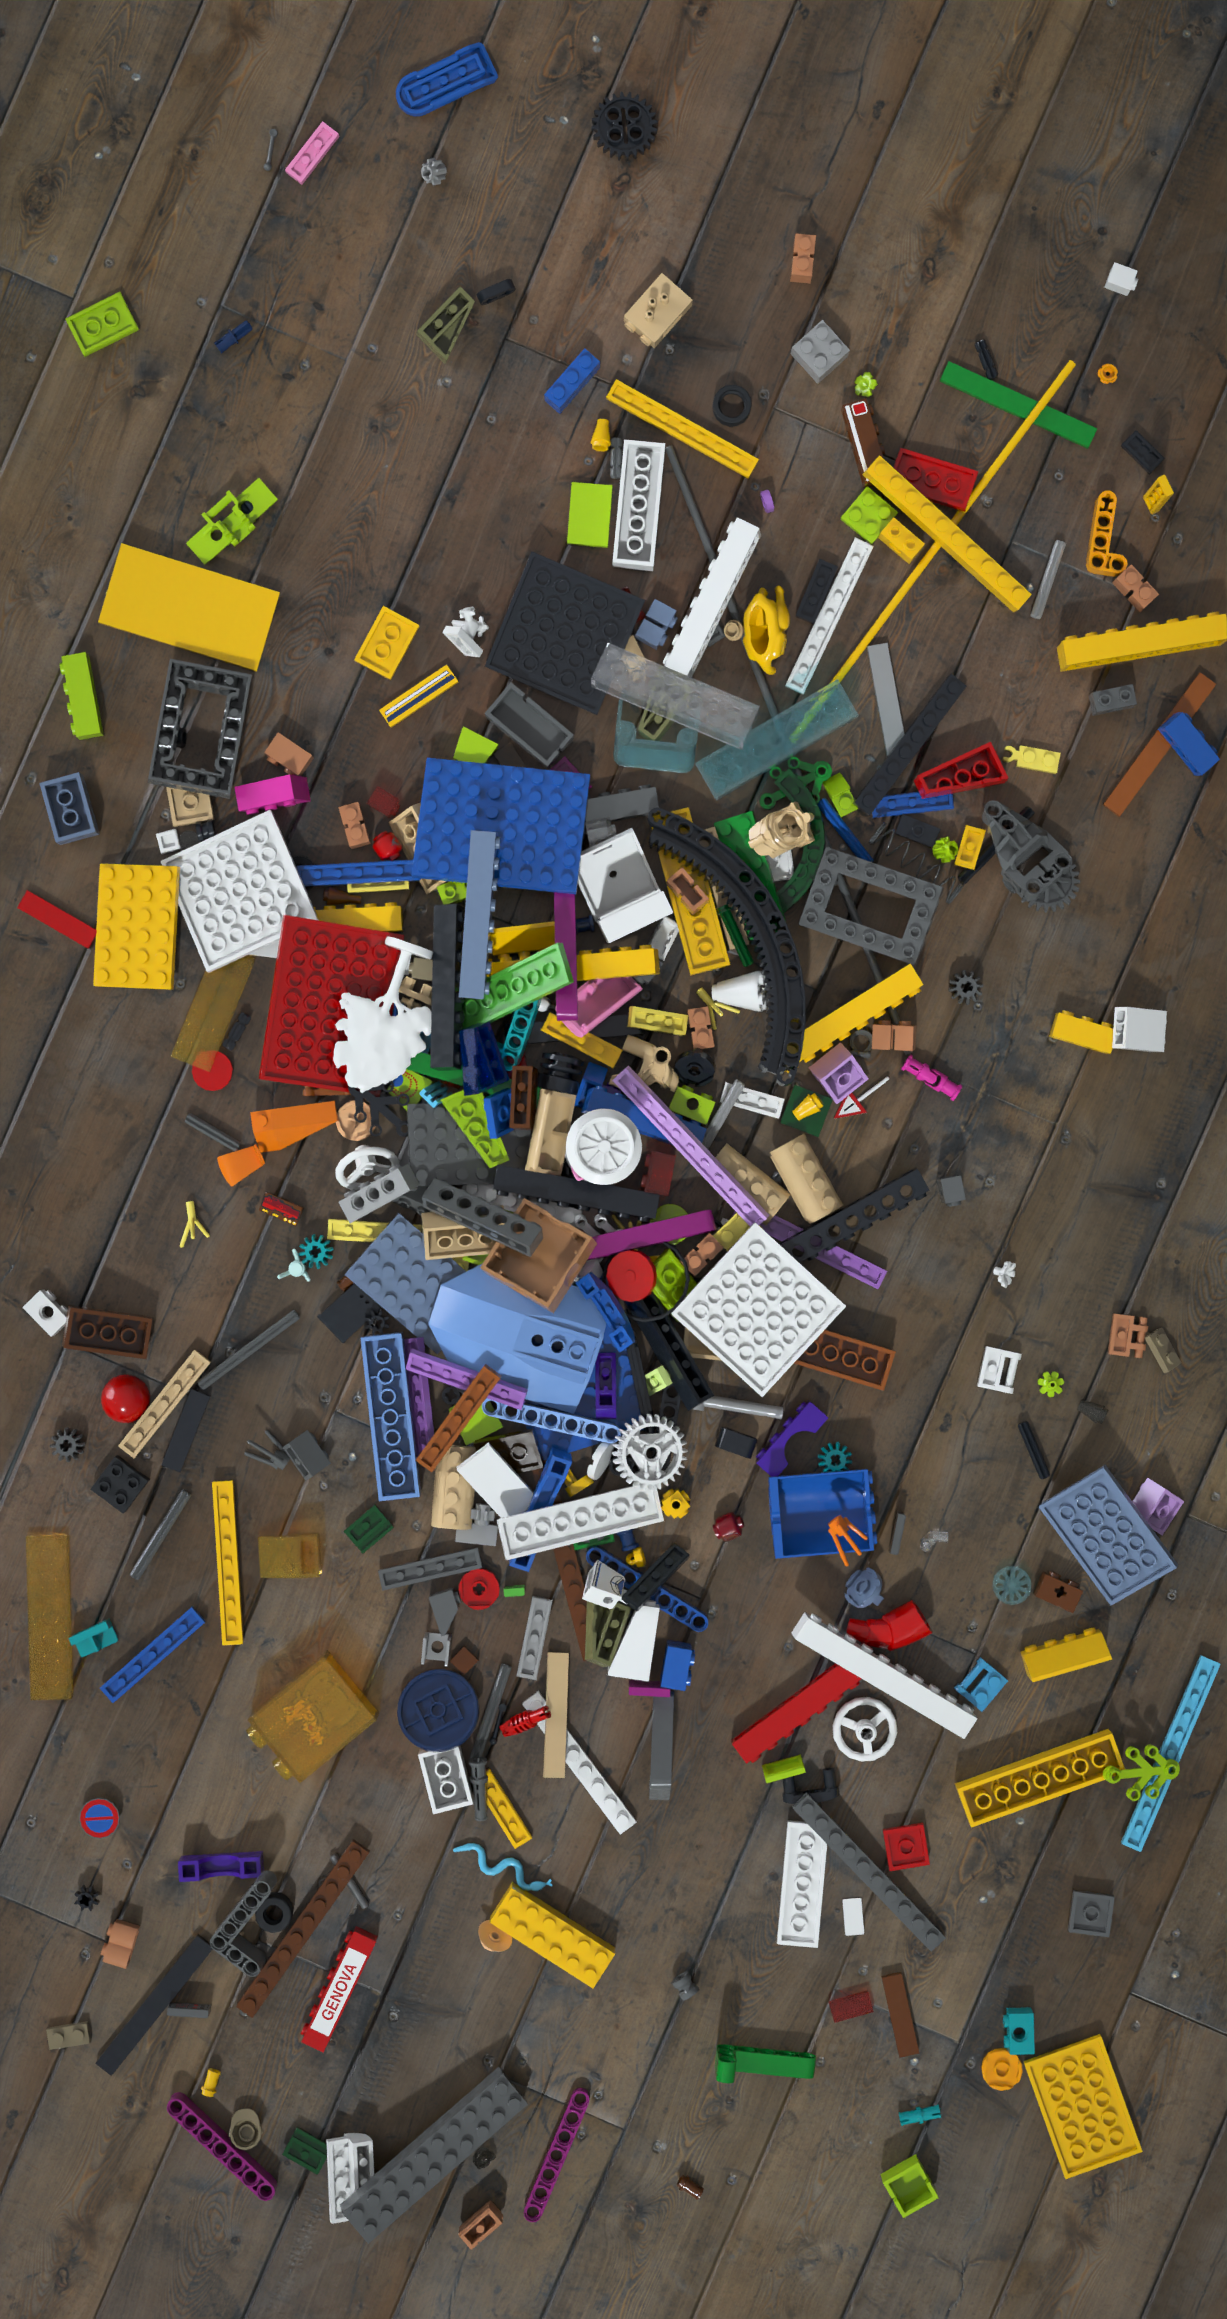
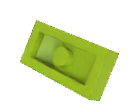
[822,773,859,818]

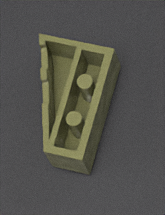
[416,286,475,364]
[638,669,693,746]
[585,1601,631,1667]

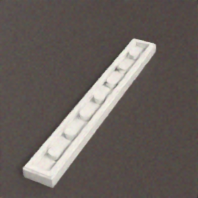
[785,537,874,695]

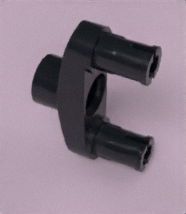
[782,1767,840,1808]

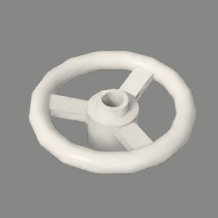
[336,1145,399,1191]
[832,1697,897,1762]

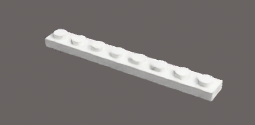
[522,1690,637,1835]

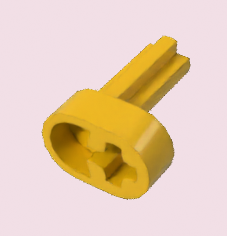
[564,1469,594,1497]

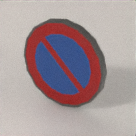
[79,1797,120,1839]

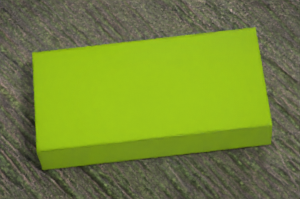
[762,1755,806,1783]

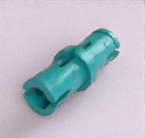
[898,2104,941,2126]

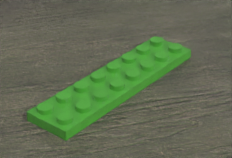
[462,943,574,1035]

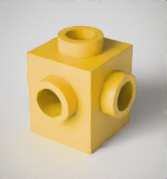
[661,1487,691,1519]

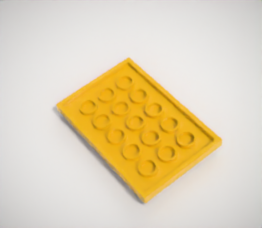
[93,864,180,990]
[1023,2034,1142,2179]

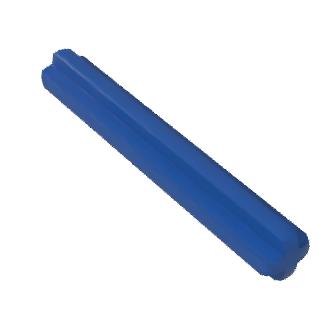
[818,798,873,862]

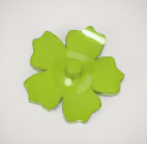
[855,372,878,398]

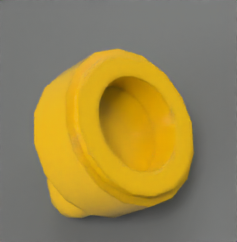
[626,1546,646,1568]

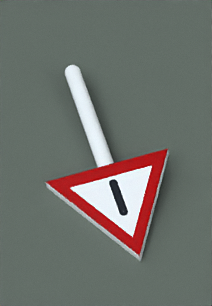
[834,1076,890,1119]

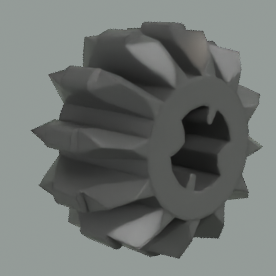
[948,970,983,1005]
[50,1427,86,1462]

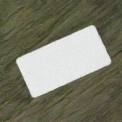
[843,1898,864,1936]

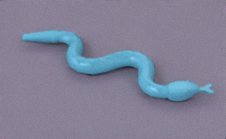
[453,1843,553,1891]

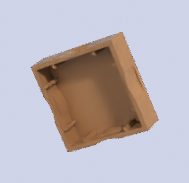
[480,1198,597,1314]

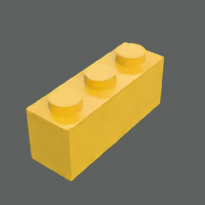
[1049,1010,1113,1054]

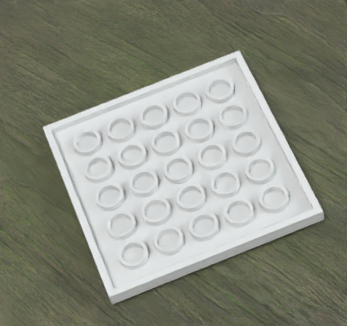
[160,810,319,973]
[671,1222,846,1397]

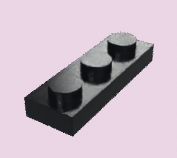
[795,559,838,624]

